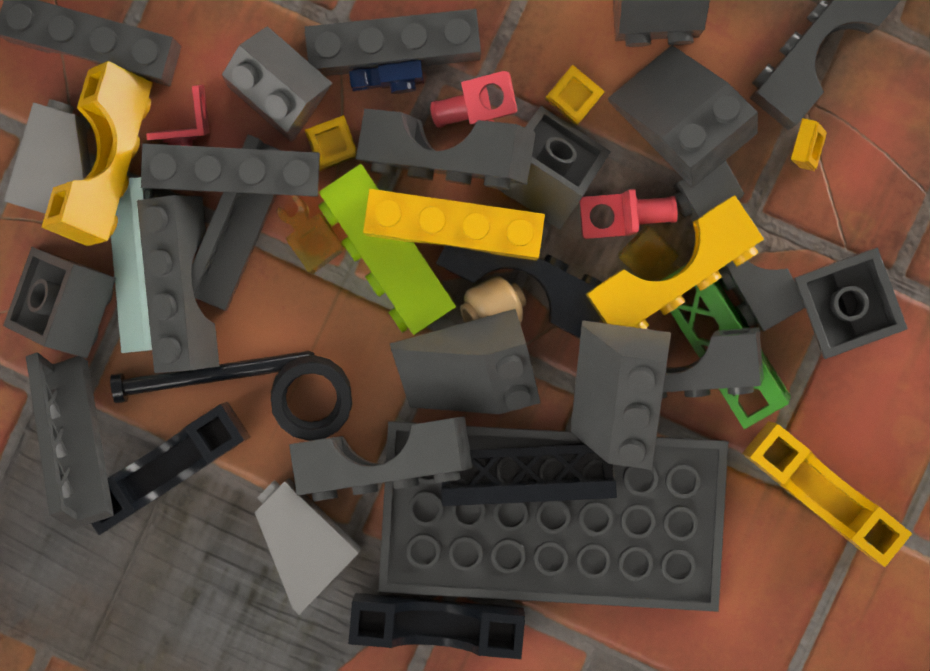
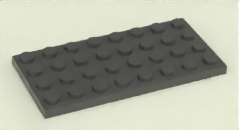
[378,421,729,612]

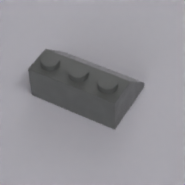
[570,320,671,470]

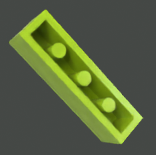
[318,164,457,335]

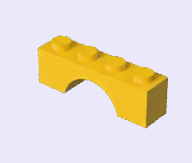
[41,61,152,246]
[363,189,545,261]
[585,195,764,329]
[742,421,912,567]

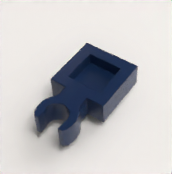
[349,60,424,94]

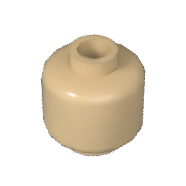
[460,276,526,323]

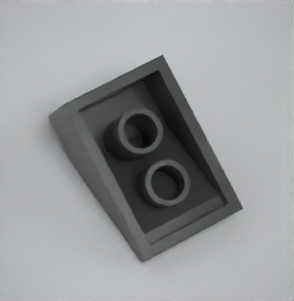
[613,0,710,47]
[608,45,758,188]
[390,309,541,414]

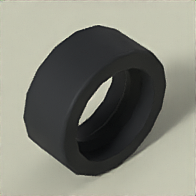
[271,355,352,441]

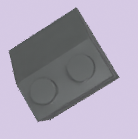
[222,26,332,142]
[499,106,611,229]
[3,247,116,358]
[794,248,908,359]

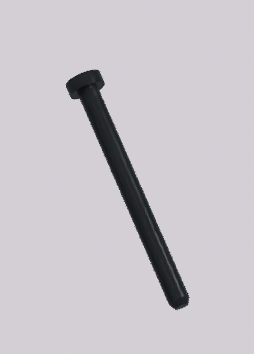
[110,351,315,404]

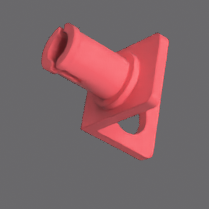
[430,71,517,128]
[146,84,210,146]
[579,189,678,239]

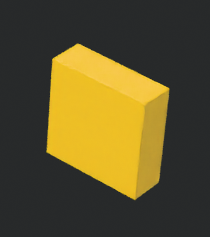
[545,65,605,125]
[304,115,357,171]
[791,118,827,171]

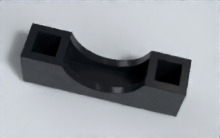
[436,246,602,339]
[91,402,251,535]
[348,593,525,659]

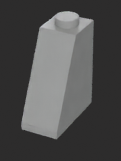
[4,99,91,213]
[254,478,361,615]

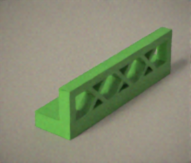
[660,262,791,430]

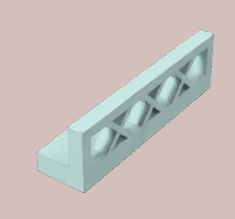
[111,177,153,353]

